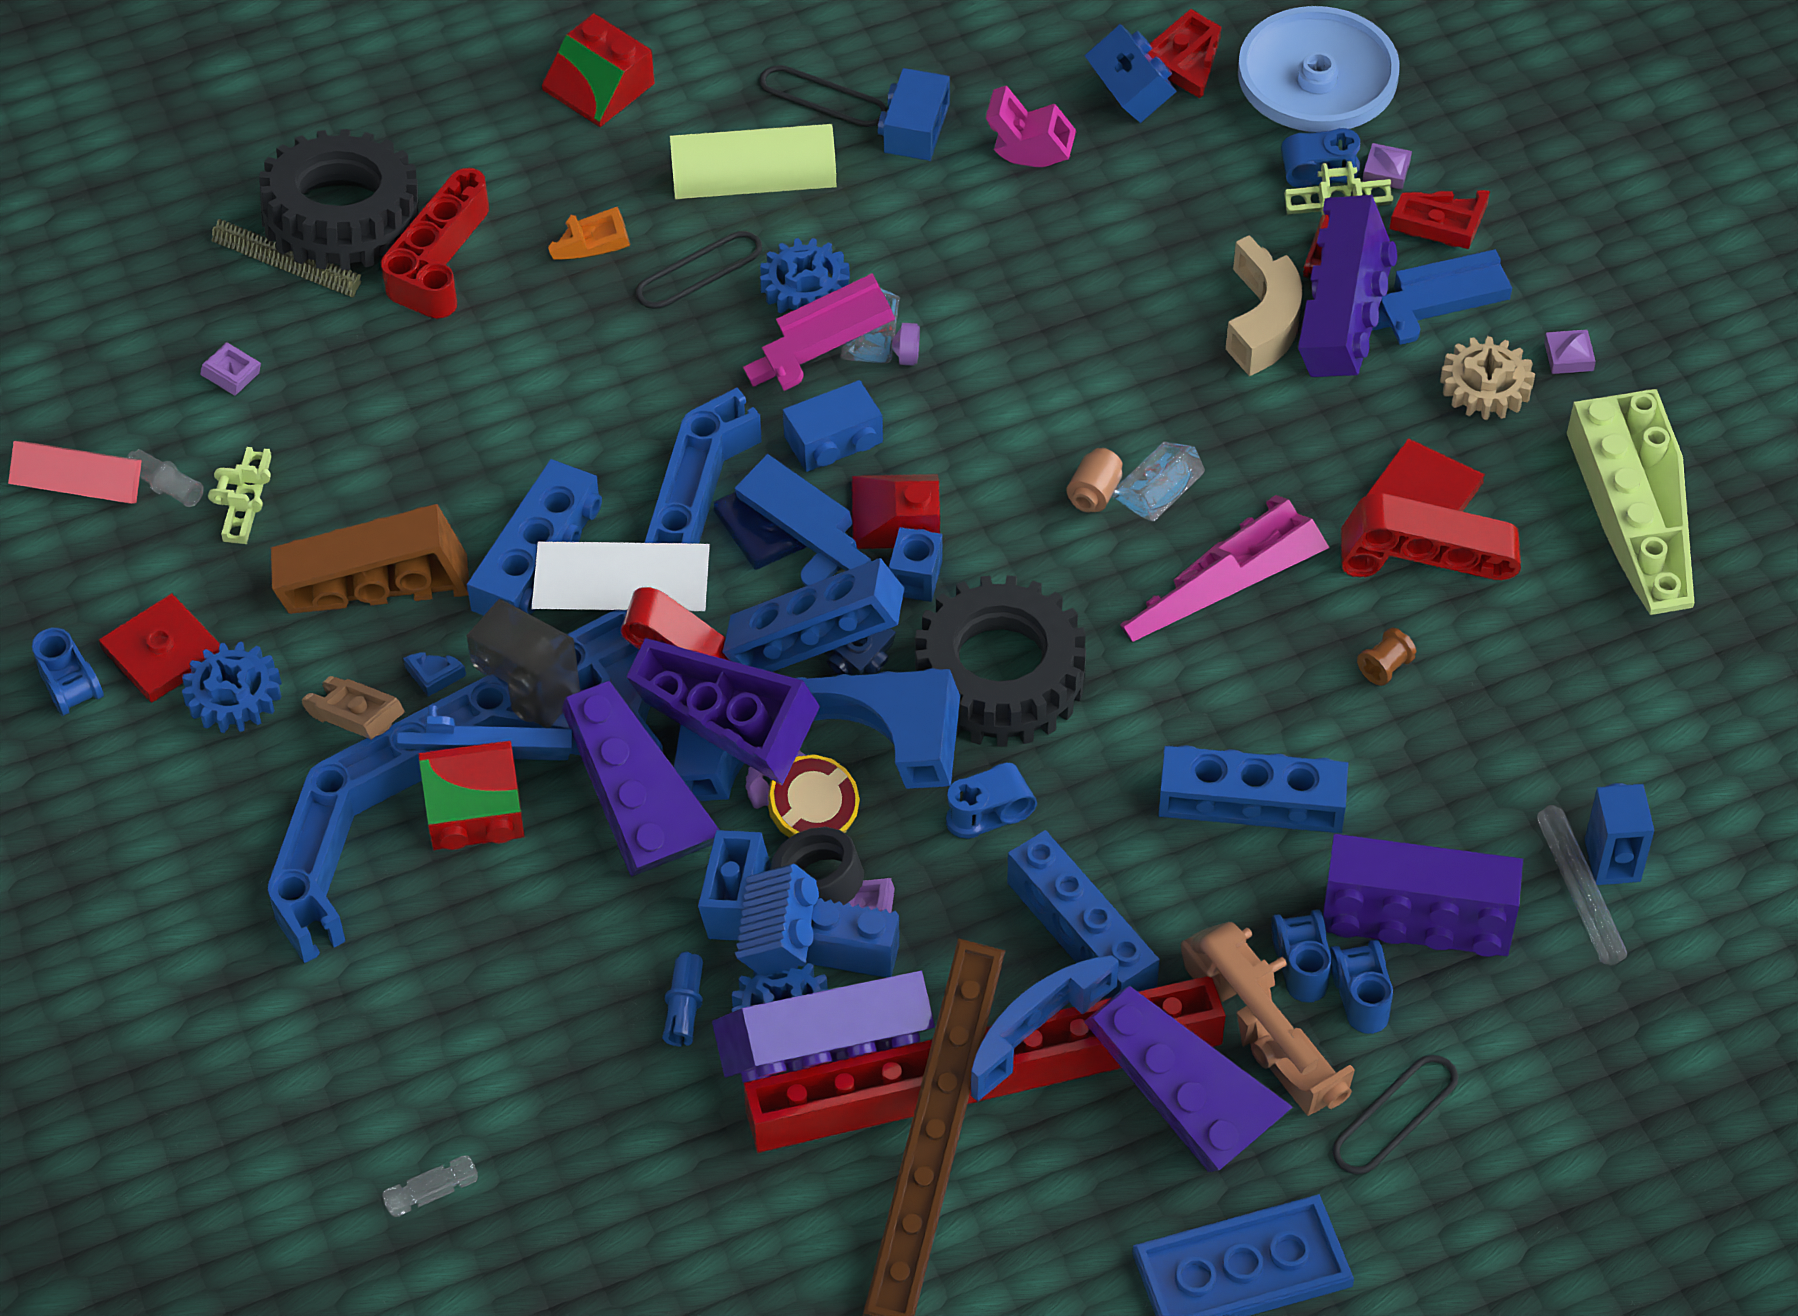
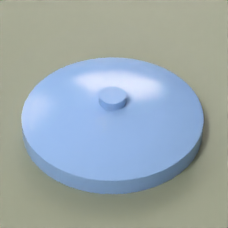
[1238,6,1399,132]

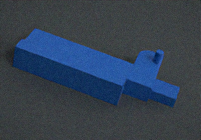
[1372,249,1512,345]
[735,454,871,586]
[396,706,572,760]

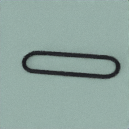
[759,65,887,127]
[636,231,762,308]
[1332,1055,1458,1174]

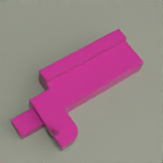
[743,273,895,391]

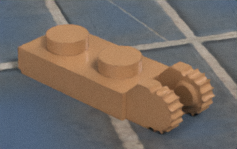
[302,676,405,740]

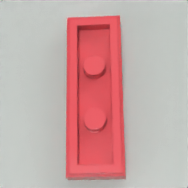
[8,441,142,504]

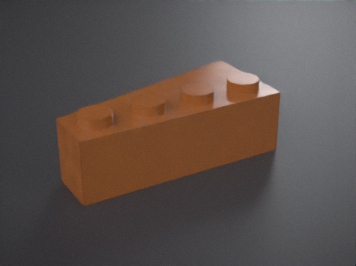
[271,504,469,614]

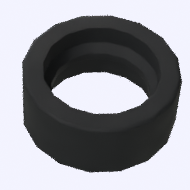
[770,827,864,905]

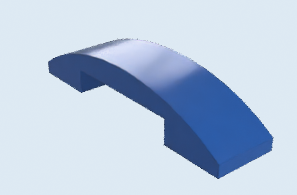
[971,955,1119,1102]

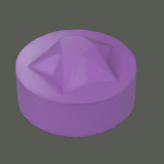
[892,323,920,366]

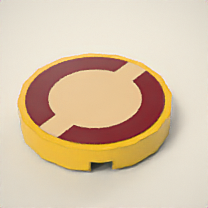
[768,754,860,838]

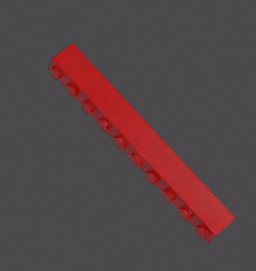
[744,976,1226,1153]

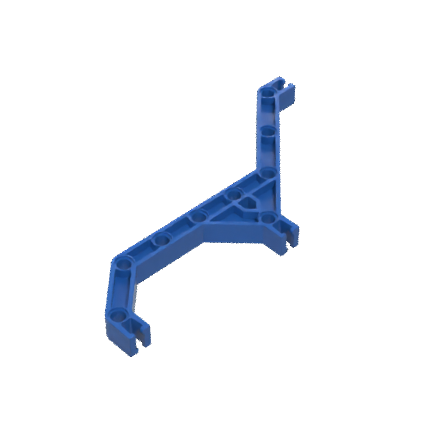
[268,387,762,963]

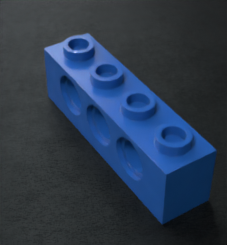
[467,459,602,629]
[723,558,904,672]
[1158,745,1348,833]
[1007,830,1160,999]

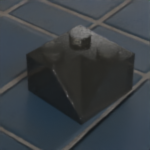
[466,598,580,728]

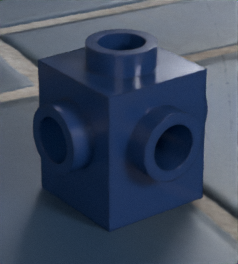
[824,628,896,676]

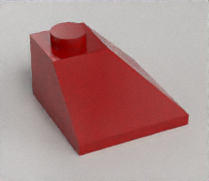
[852,474,940,549]

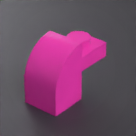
[985,85,1076,167]

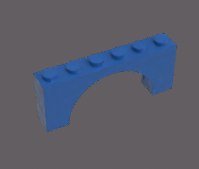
[674,668,960,801]

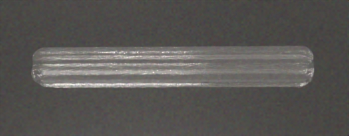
[1537,805,1627,966]

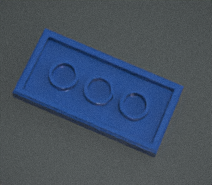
[1132,1194,1354,1316]

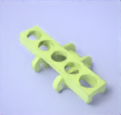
[1284,161,1393,215]
[208,447,271,544]

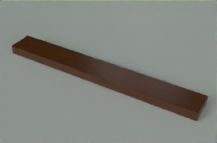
[863,938,1005,1316]

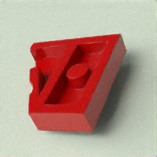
[1148,9,1222,98]
[1389,190,1490,249]

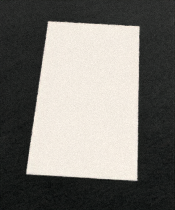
[531,542,710,611]

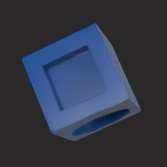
[889,527,942,602]

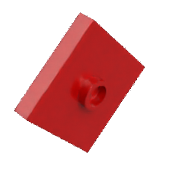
[99,593,220,703]

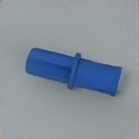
[662,952,703,1047]

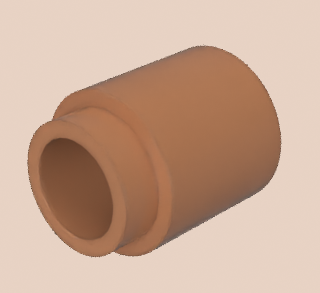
[1067,448,1122,512]

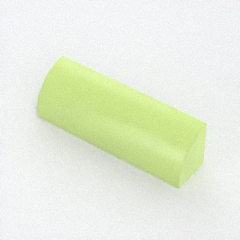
[670,124,837,199]

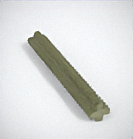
[212,219,362,297]

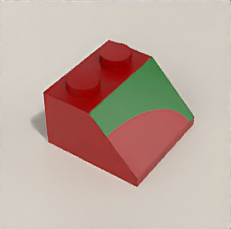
[542,13,655,127]
[418,741,525,850]

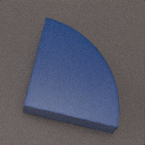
[403,652,466,697]

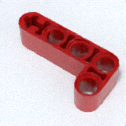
[381,168,489,319]
[1340,493,1521,580]

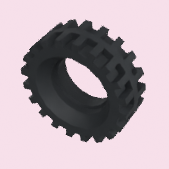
[259,129,418,270]
[915,575,1086,747]

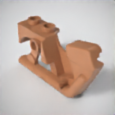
[1181,922,1355,1116]

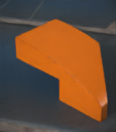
[548,206,630,259]

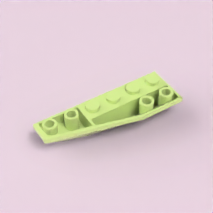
[1567,389,1694,615]

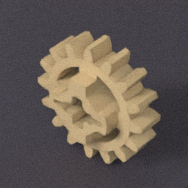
[1440,336,1535,420]

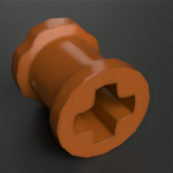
[1357,628,1417,686]

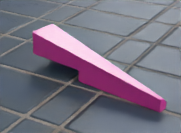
[1120,495,1330,642]

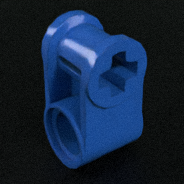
[1281,128,1360,188]
[32,628,104,716]
[946,763,1037,839]
[1271,909,1331,1002]
[1329,939,1393,1033]

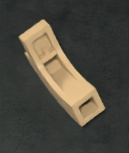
[1226,235,1302,376]

